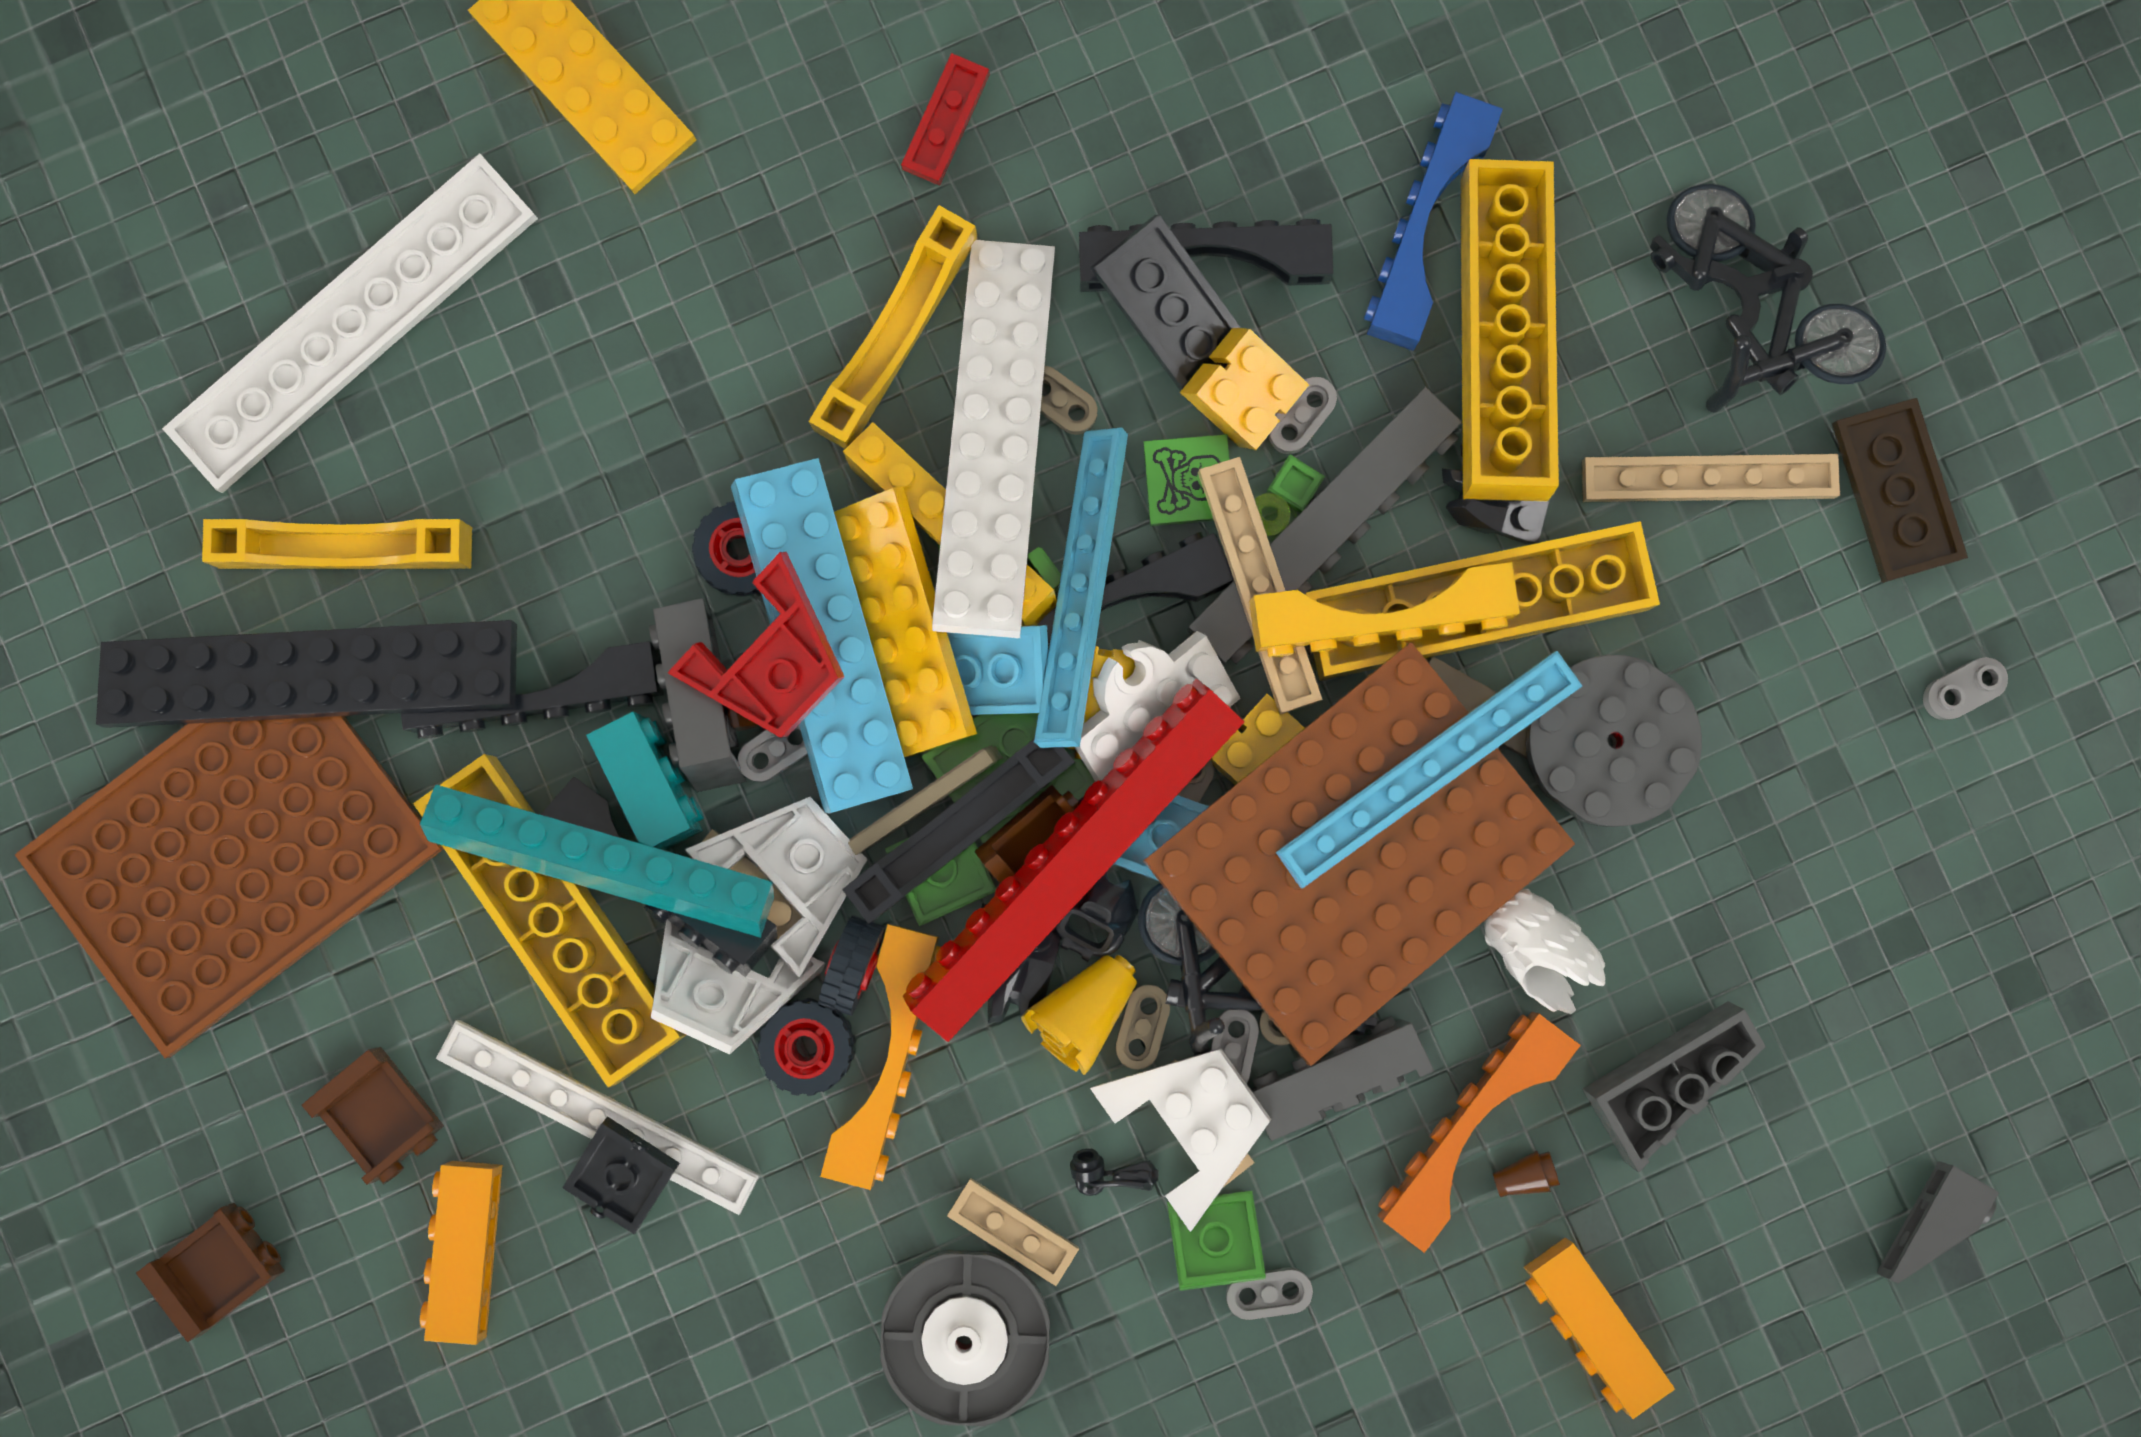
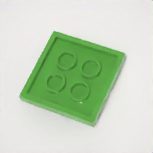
[921,713,1095,843]

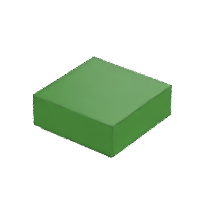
[1266,454,1325,513]
[1027,547,1061,592]

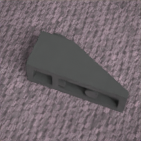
[1877,1161,1999,1284]

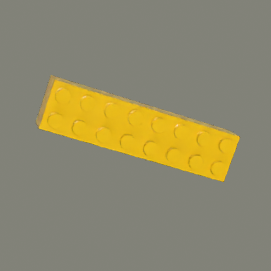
[1461,159,1559,501]
[1305,521,1660,681]
[413,754,686,1088]

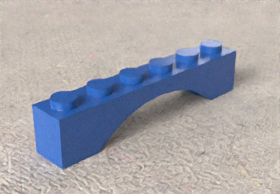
[1364,92,1503,351]

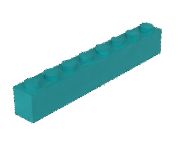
[420,784,774,938]

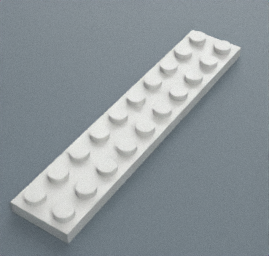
[162,153,538,493]
[932,240,1055,638]

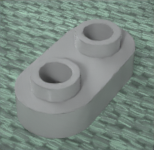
[1268,377,1337,454]
[1923,657,2008,720]
[738,725,808,782]
[1210,1009,1259,1084]
[1226,1267,1313,1320]

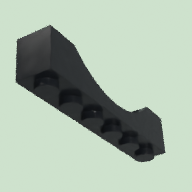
[1079,219,1334,292]
[1036,532,1234,652]
[401,641,664,739]
[842,738,1075,924]
[540,777,778,977]

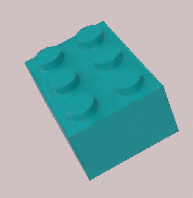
[586,712,704,850]

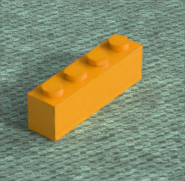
[420,1161,503,1345]
[1524,1238,1675,1419]

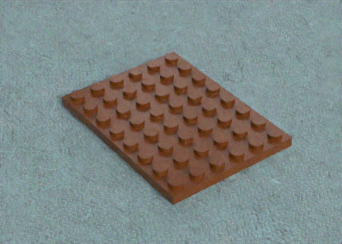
[1143,642,1575,1066]
[15,716,444,1058]

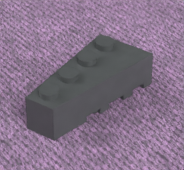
[649,598,747,792]
[1582,1001,1766,1173]
[1250,1016,1434,1141]

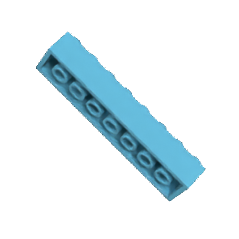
[731,458,913,813]

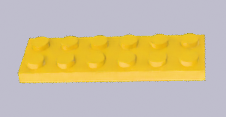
[468,0,696,194]
[834,487,977,757]

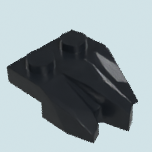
[1442,444,1559,545]
[981,903,1061,1023]

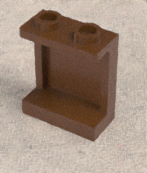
[974,785,1080,883]
[302,1047,444,1185]
[136,1203,285,1342]

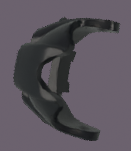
[1055,872,1139,962]

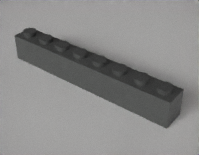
[1187,387,1462,666]

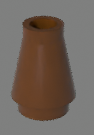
[1493,1150,1560,1198]

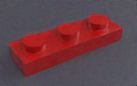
[901,53,990,186]

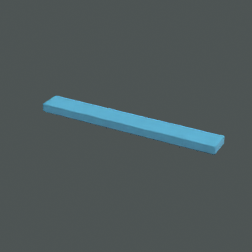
[1034,428,1128,748]
[1275,651,1582,888]

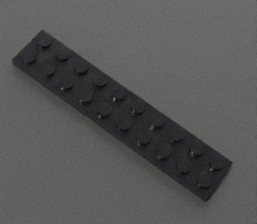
[96,620,517,728]

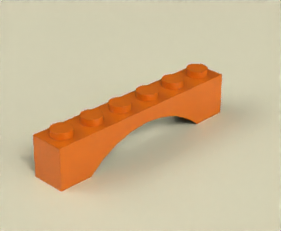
[1378,1012,1581,1253]

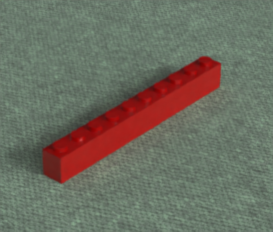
[902,678,1245,1042]

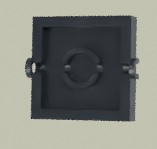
[562,1116,680,1235]

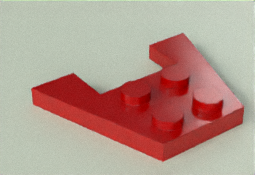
[667,552,845,738]

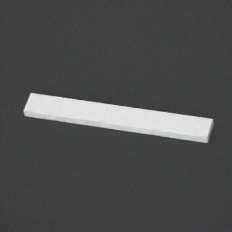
[436,1020,760,1215]

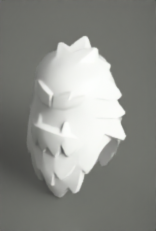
[1484,889,1605,1014]

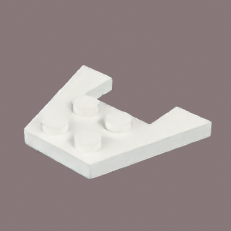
[685,797,867,978]
[651,920,825,1054]
[1090,1048,1272,1232]

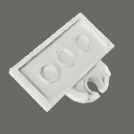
[1075,631,1241,782]

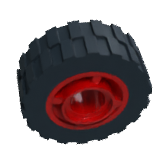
[692,501,760,597]
[818,915,885,1016]
[757,998,856,1096]

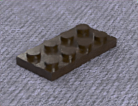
[1832,398,1968,583]

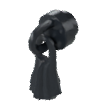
[1070,1148,1159,1196]

